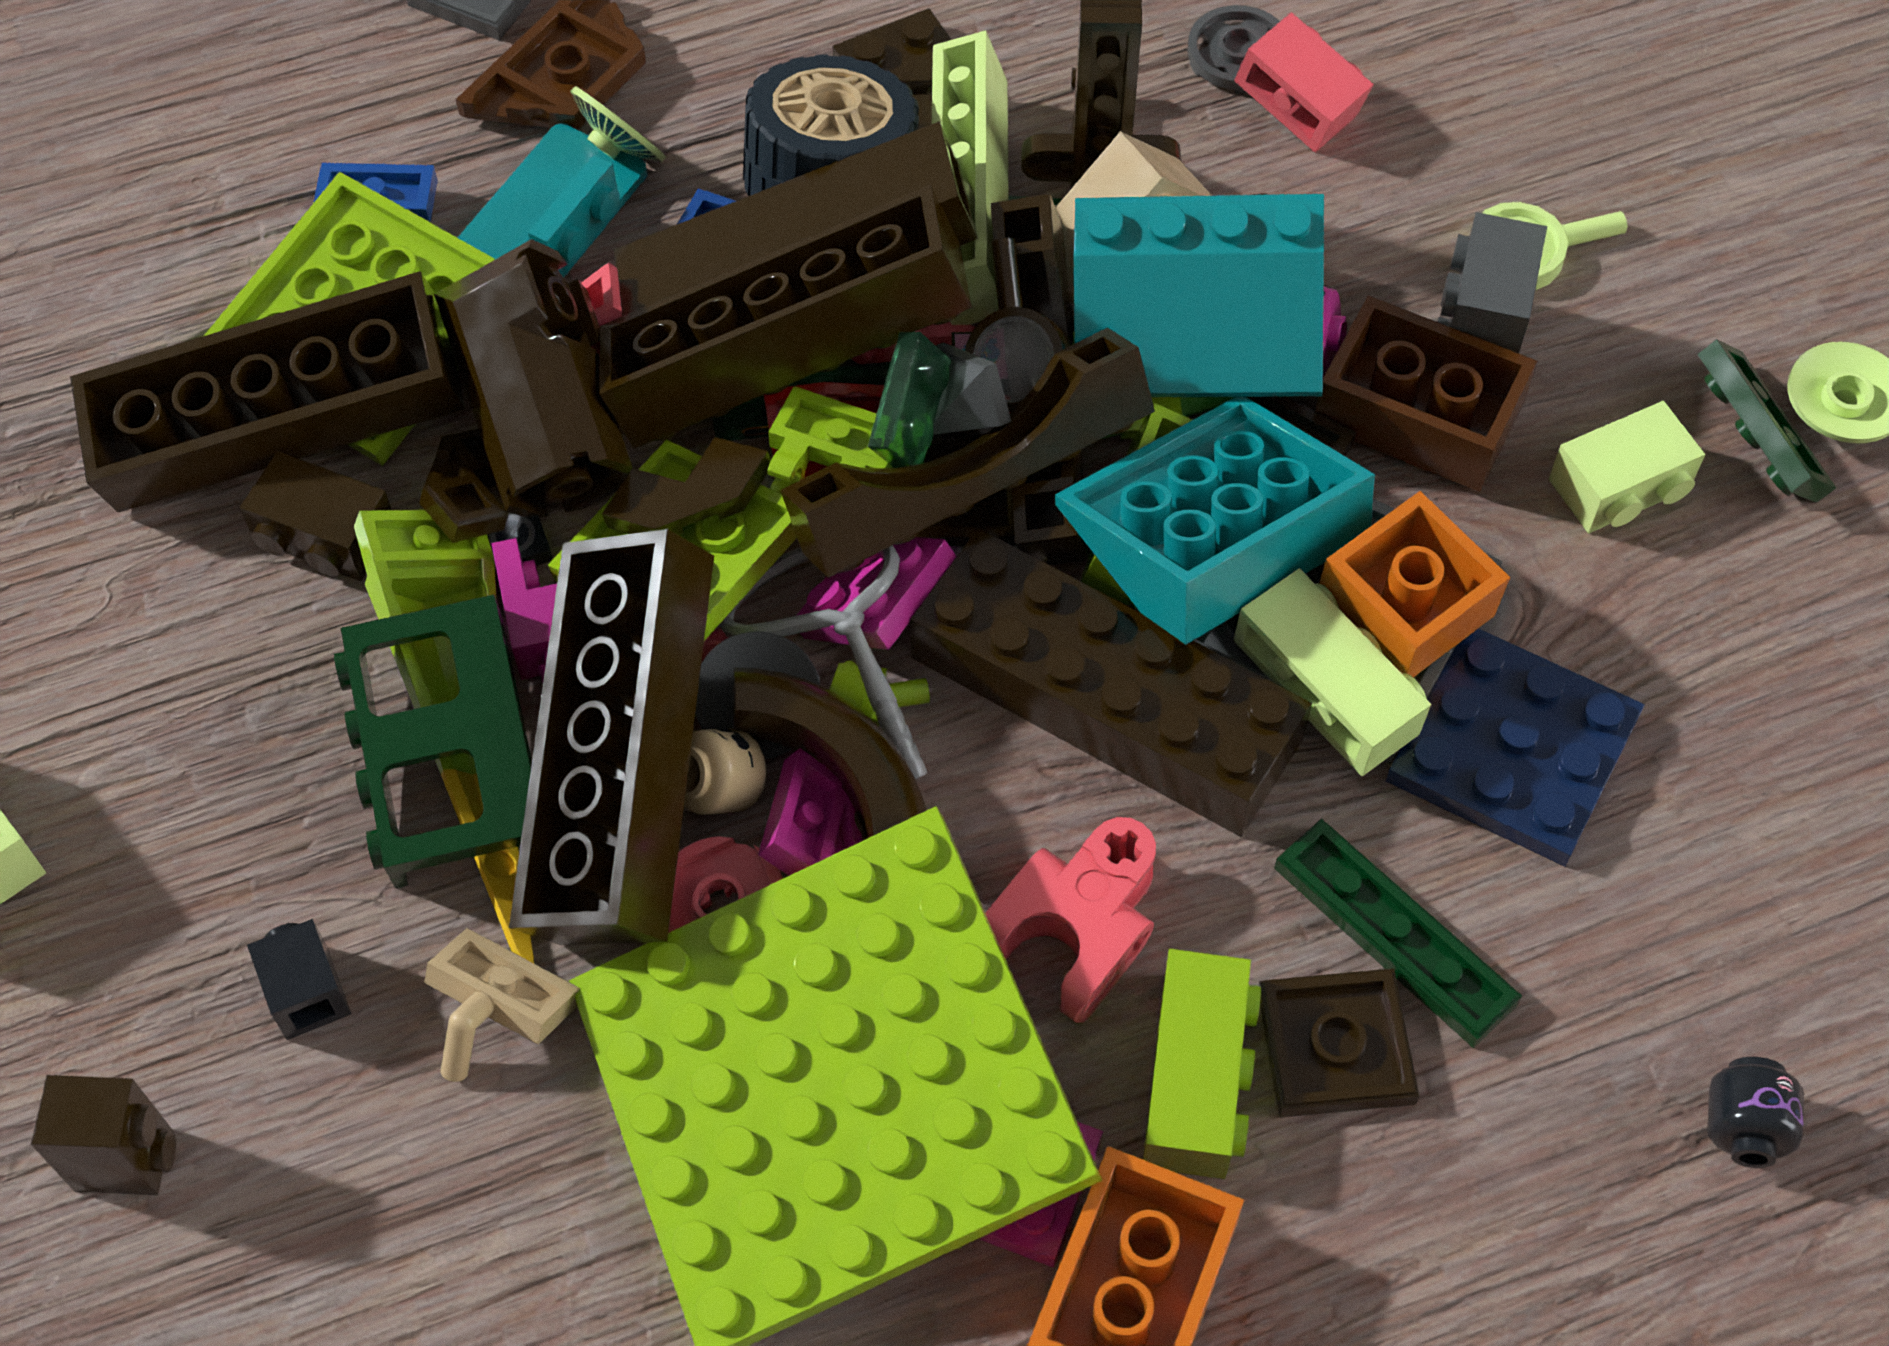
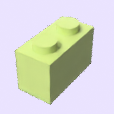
[1548,400,1705,534]

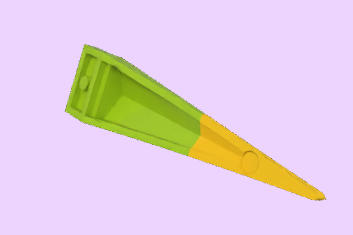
[354,510,534,963]

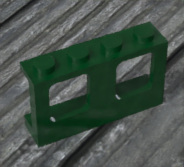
[334,594,532,889]

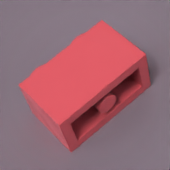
[1234,12,1374,153]

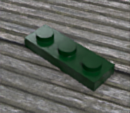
[1697,339,1836,503]

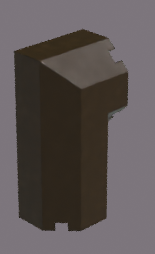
[434,239,632,518]

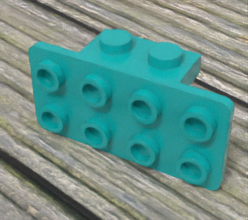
[458,124,648,278]

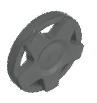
[1187,5,1280,94]

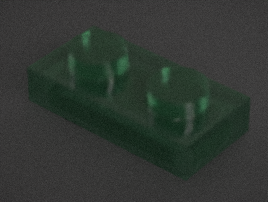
[868,332,951,468]

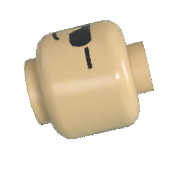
[684,728,767,815]

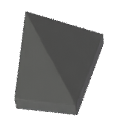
[920,342,1012,436]

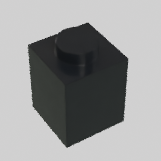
[247,919,352,1040]

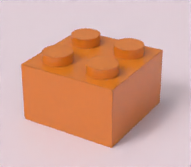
[1319,491,1511,677]

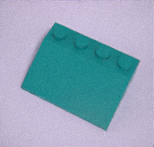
[1074,194,1324,397]
[1055,397,1375,644]

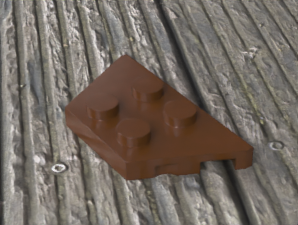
[455,0,646,130]

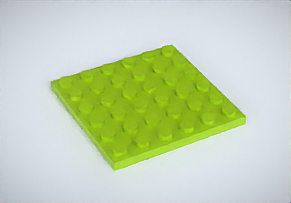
[569,806,1102,1346]

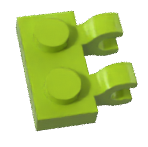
[767,386,908,494]

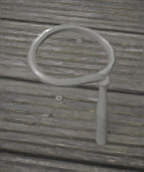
[719,545,928,779]

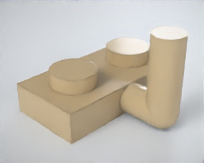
[424,928,580,1082]

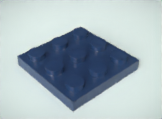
[1385,628,1645,867]

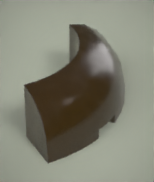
[733,667,927,840]

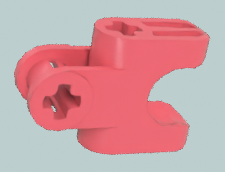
[985,817,1156,1023]

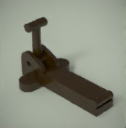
[1021,0,1181,190]

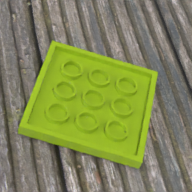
[204,172,495,466]

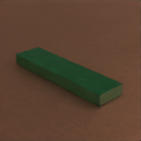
[1274,818,1522,1049]

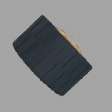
[743,54,919,196]

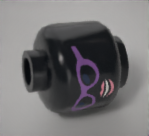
[1707,1057,1804,1168]

